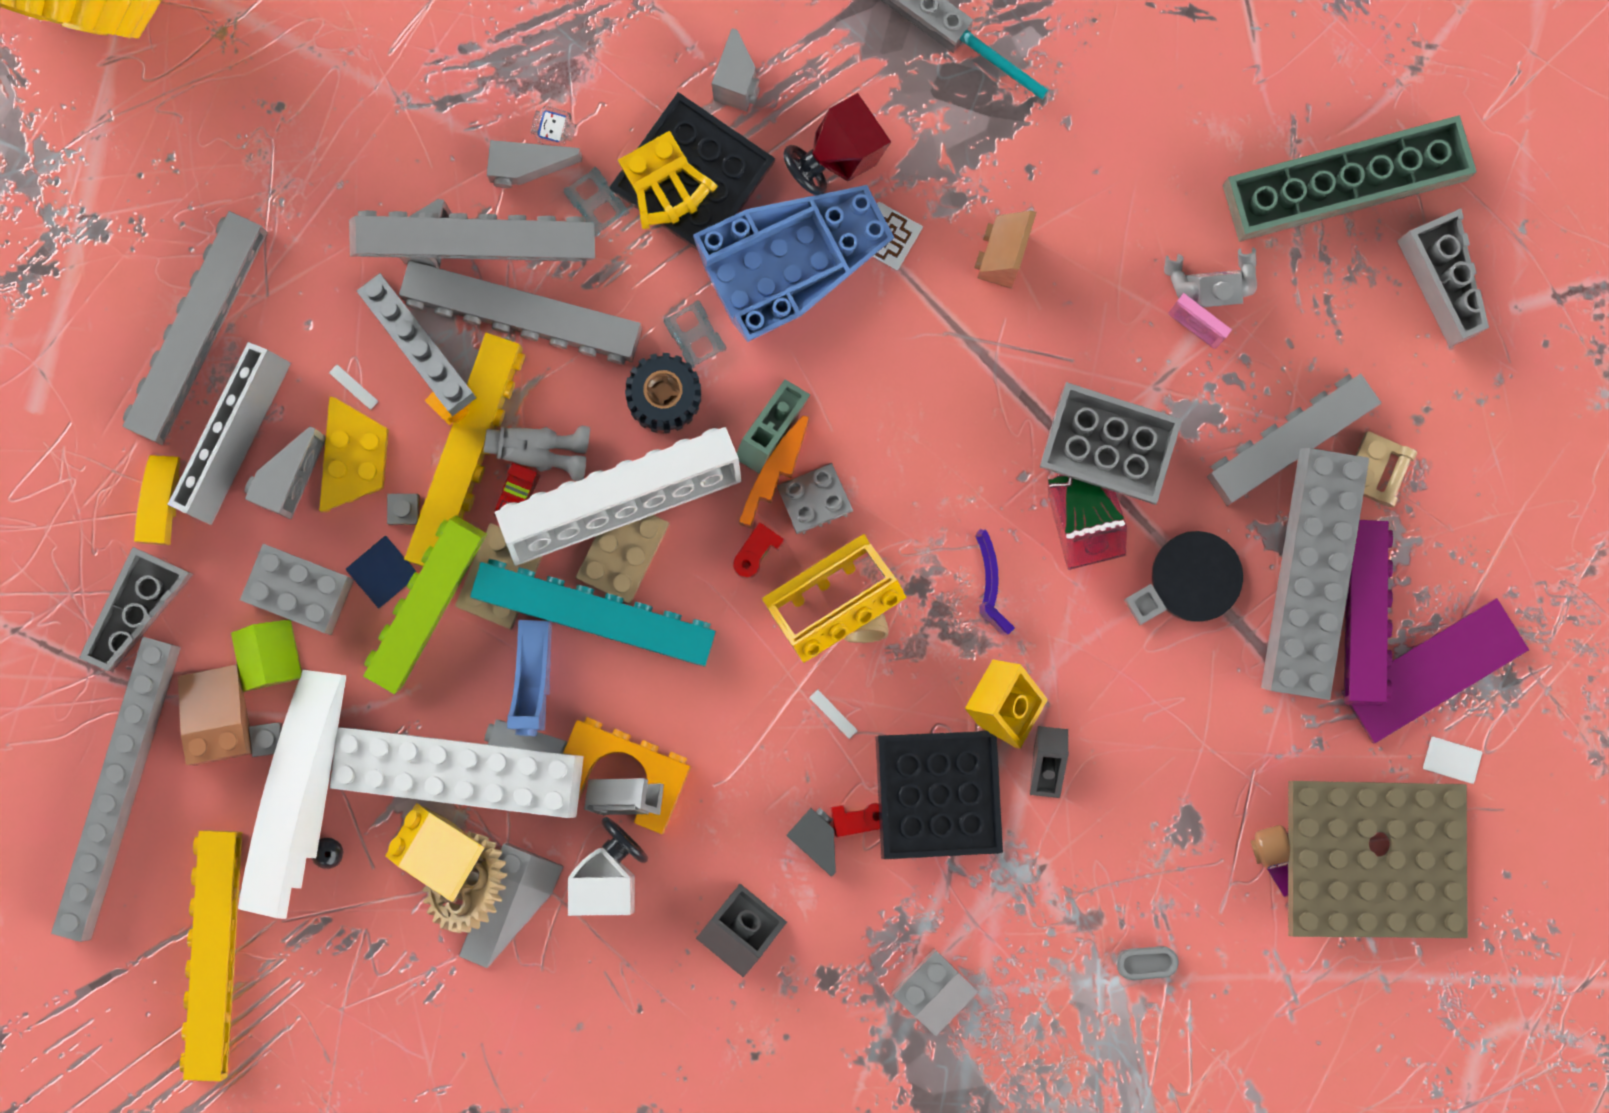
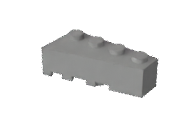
[1397,209,1489,348]
[79,547,193,671]

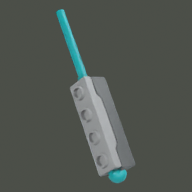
[881,0,1049,100]

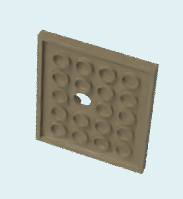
[1288,781,1468,938]

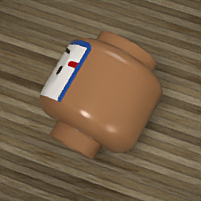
[1251,825,1290,869]

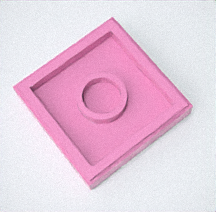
[1168,293,1232,349]

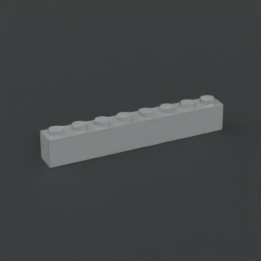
[349,210,595,262]
[123,211,268,446]
[399,261,642,365]

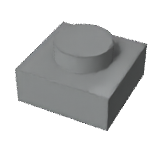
[387,494,419,525]
[1124,584,1167,626]
[249,722,282,757]

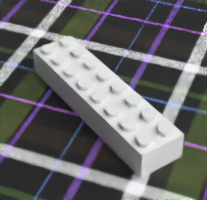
[495,427,742,566]
[330,727,584,818]

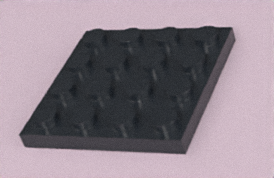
[609,92,775,250]
[875,731,1003,859]

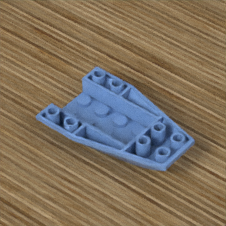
[693,185,894,342]

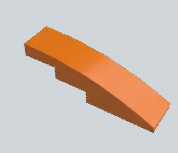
[739,415,809,528]

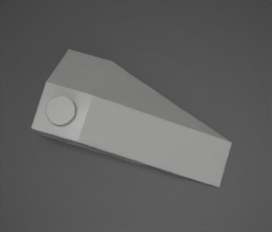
[459,843,564,968]

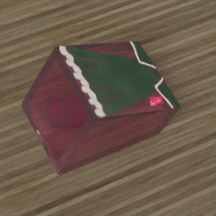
[1048,474,1127,570]

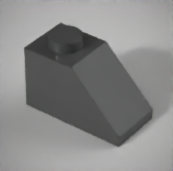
[1030,726,1069,798]
[786,807,836,877]

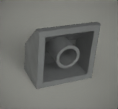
[696,884,787,977]

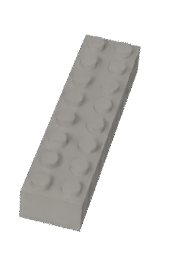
[1261,448,1369,700]

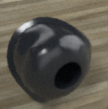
[311,838,343,869]

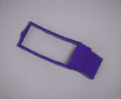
[975,529,1015,635]

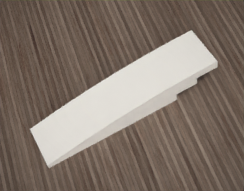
[238,670,346,919]

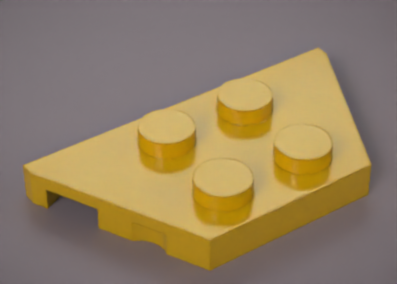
[319,396,389,513]

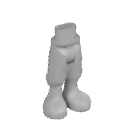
[484,425,590,481]

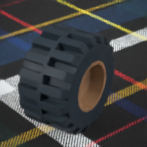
[625,353,701,433]

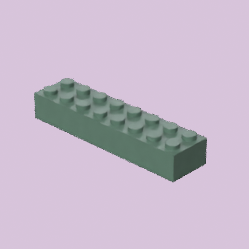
[1223,115,1477,242]

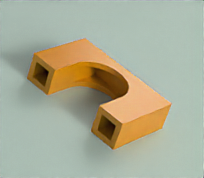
[563,717,691,834]

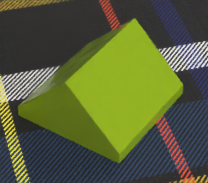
[231,620,302,692]

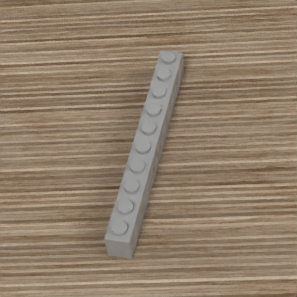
[51,637,181,942]

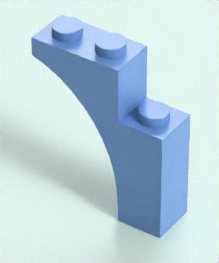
[507,620,552,736]

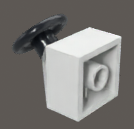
[568,817,648,916]

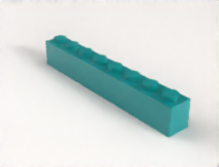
[470,559,716,667]

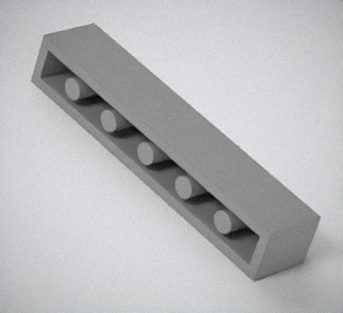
[167,342,291,525]
[1207,374,1381,506]

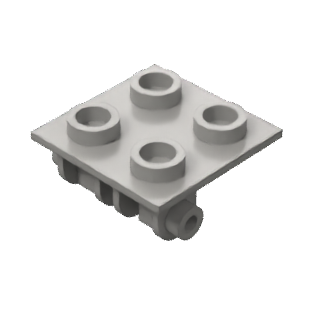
[777,463,853,534]

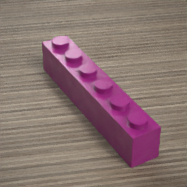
[1344,520,1393,706]

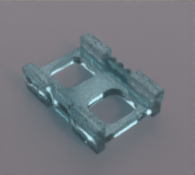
[564,166,629,237]
[663,300,727,369]

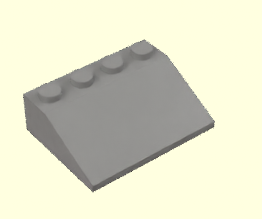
[1040,382,1182,505]

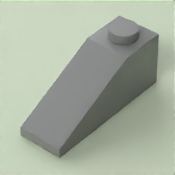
[487,140,582,188]

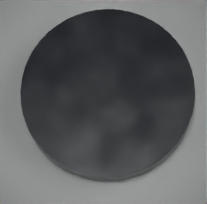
[1152,531,1243,622]

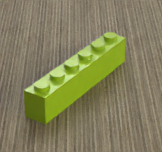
[363,516,487,695]

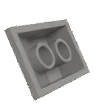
[245,427,326,519]

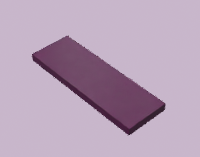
[1341,598,1529,744]

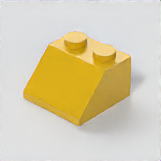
[965,659,1048,749]

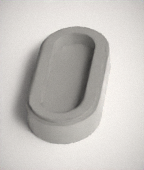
[1116,946,1179,980]

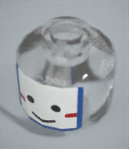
[531,106,576,147]

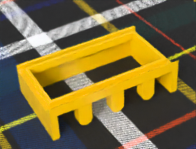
[762,534,907,663]

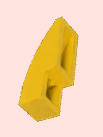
[134,455,180,545]

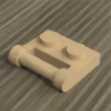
[1356,431,1417,508]

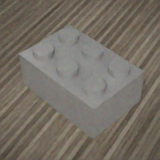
[240,544,354,635]

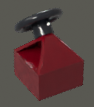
[783,93,891,195]

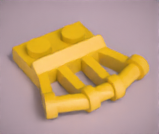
[618,131,718,230]

